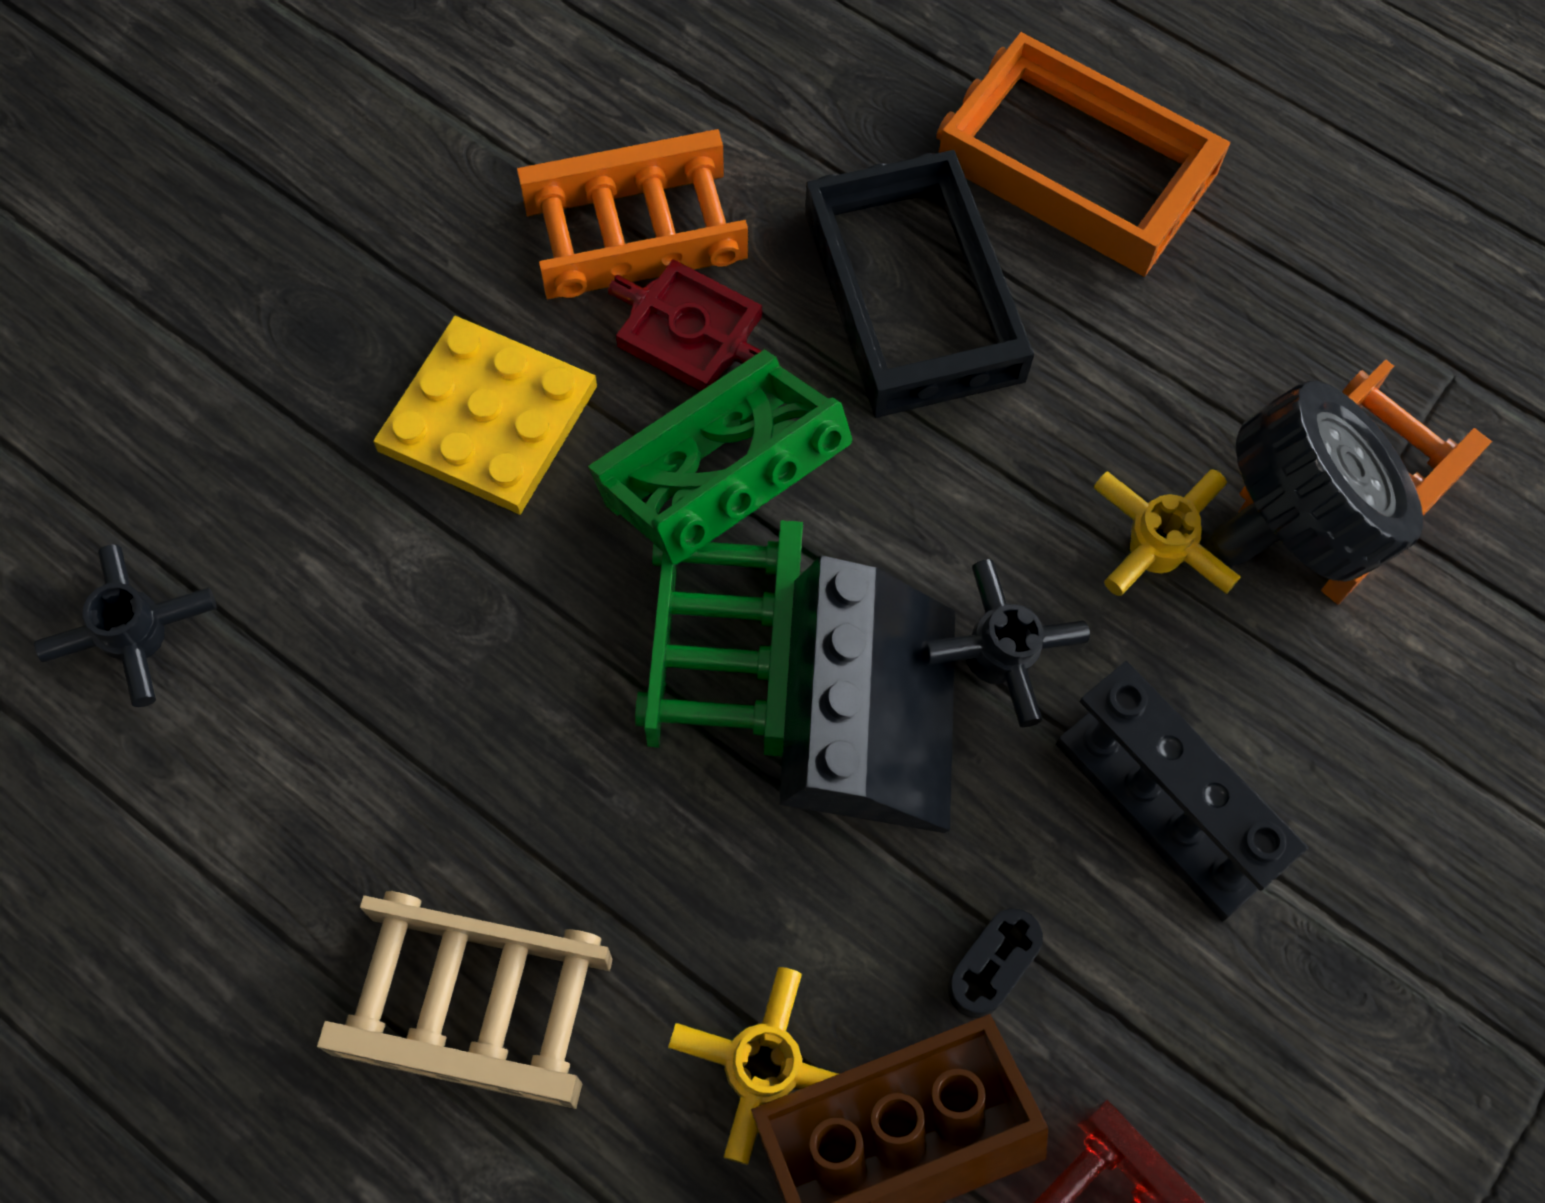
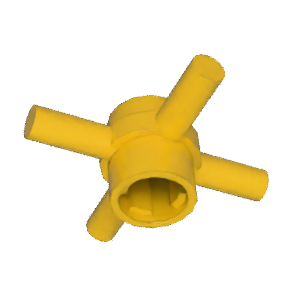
[1094,469,1241,596]
[668,967,838,1165]

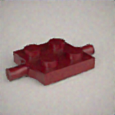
[608,259,762,391]

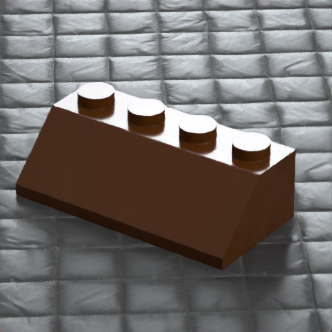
[751,1014,1048,1203]

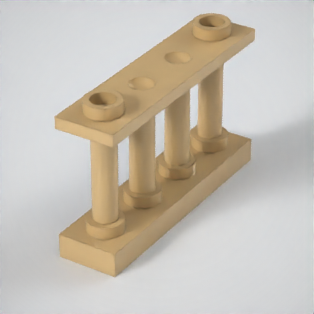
[317,891,613,1109]

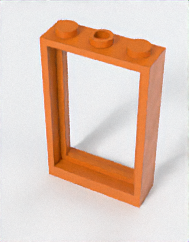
[936,32,1231,277]

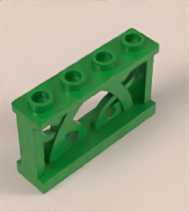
[588,349,853,565]

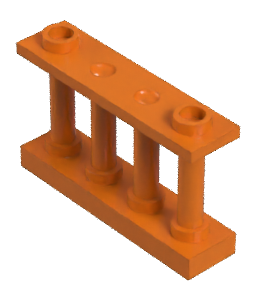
[517,129,748,300]
[1239,359,1492,605]

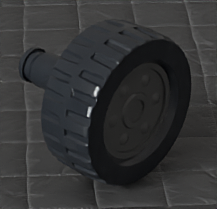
[1199,381,1423,581]

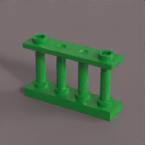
[635,520,803,756]

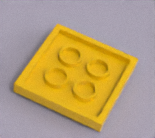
[373,316,597,515]

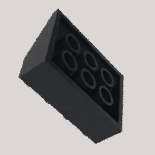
[779,555,955,833]

